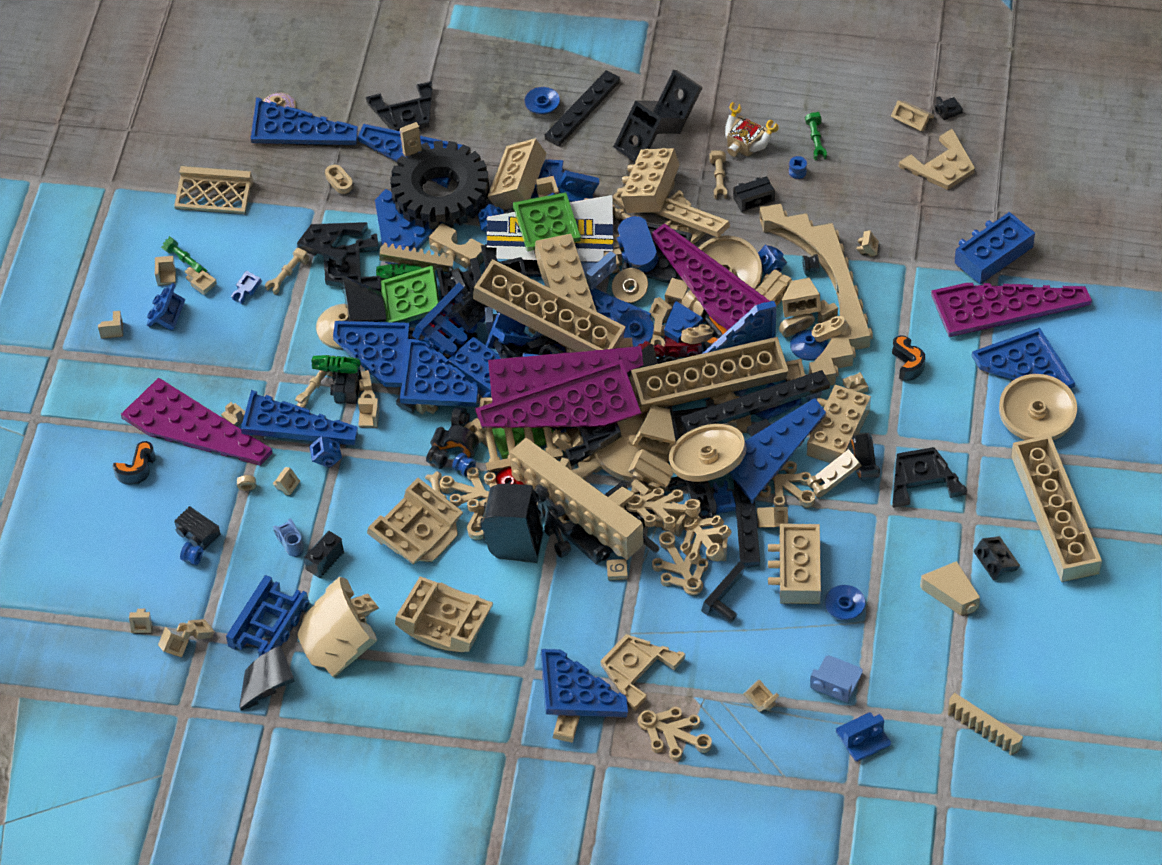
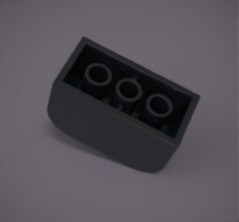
[480,484,544,563]

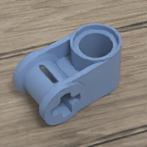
[273,518,304,557]

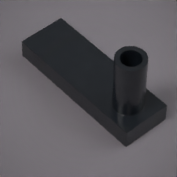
[701,562,745,623]

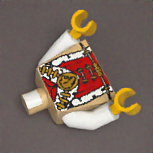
[725,102,779,157]

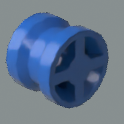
[789,156,807,179]
[452,453,476,477]
[180,542,203,565]

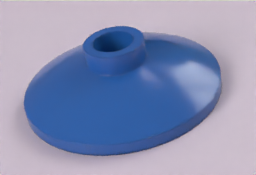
[525,87,560,114]
[617,310,654,347]
[790,329,828,360]
[825,585,865,620]

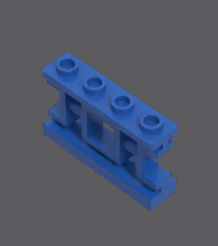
[226,575,309,657]

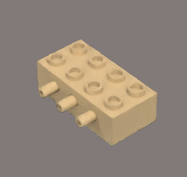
[488,138,547,210]
[617,148,680,213]
[807,385,871,463]
[768,524,821,604]

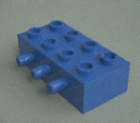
[954,212,1035,284]
[448,337,501,400]

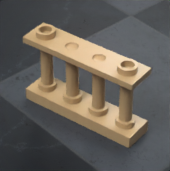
[478,425,563,473]

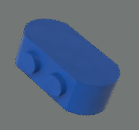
[616,216,659,273]

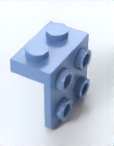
[580,251,617,290]
[810,655,863,703]

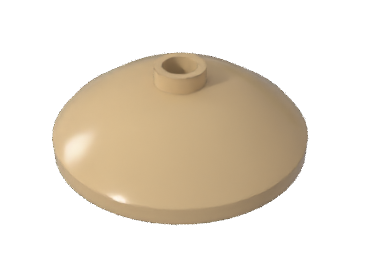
[316,304,348,350]

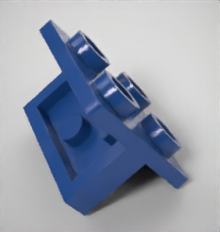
[557,171,600,202]
[146,283,186,331]
[486,312,534,349]
[836,712,891,762]

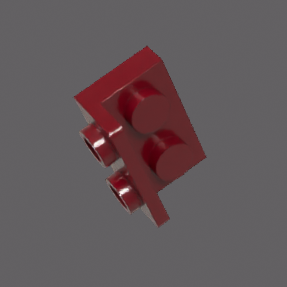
[664,335,702,358]

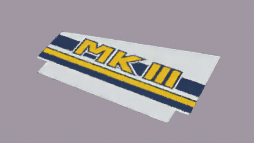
[487,195,613,262]

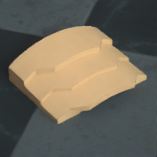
[367,478,463,564]
[395,576,493,652]
[297,577,377,677]

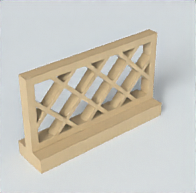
[174,166,253,214]

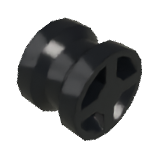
[802,254,820,274]
[426,445,449,469]

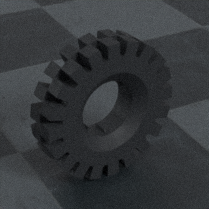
[390,140,489,229]

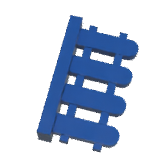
[412,282,486,355]

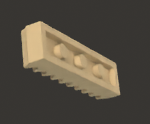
[379,243,454,272]
[947,693,1023,755]

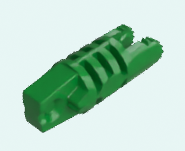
[376,264,422,279]
[311,355,361,374]

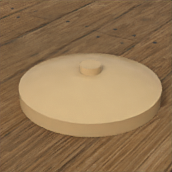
[698,235,762,289]
[999,374,1077,440]
[594,416,670,482]
[669,424,746,482]

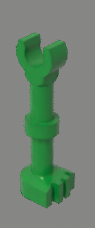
[805,112,827,161]
[161,236,208,273]

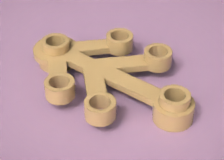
[759,461,815,508]
[439,467,497,512]
[625,488,701,529]
[680,515,732,564]
[652,531,708,595]
[638,707,712,761]

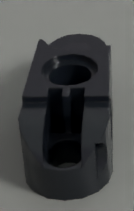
[685,480,717,519]

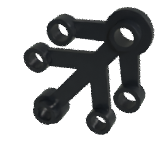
[534,484,573,558]

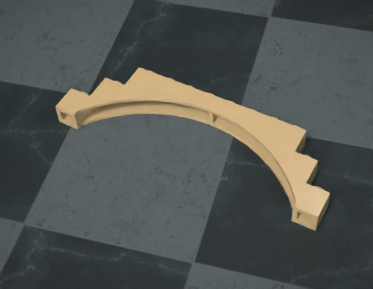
[759,204,873,385]

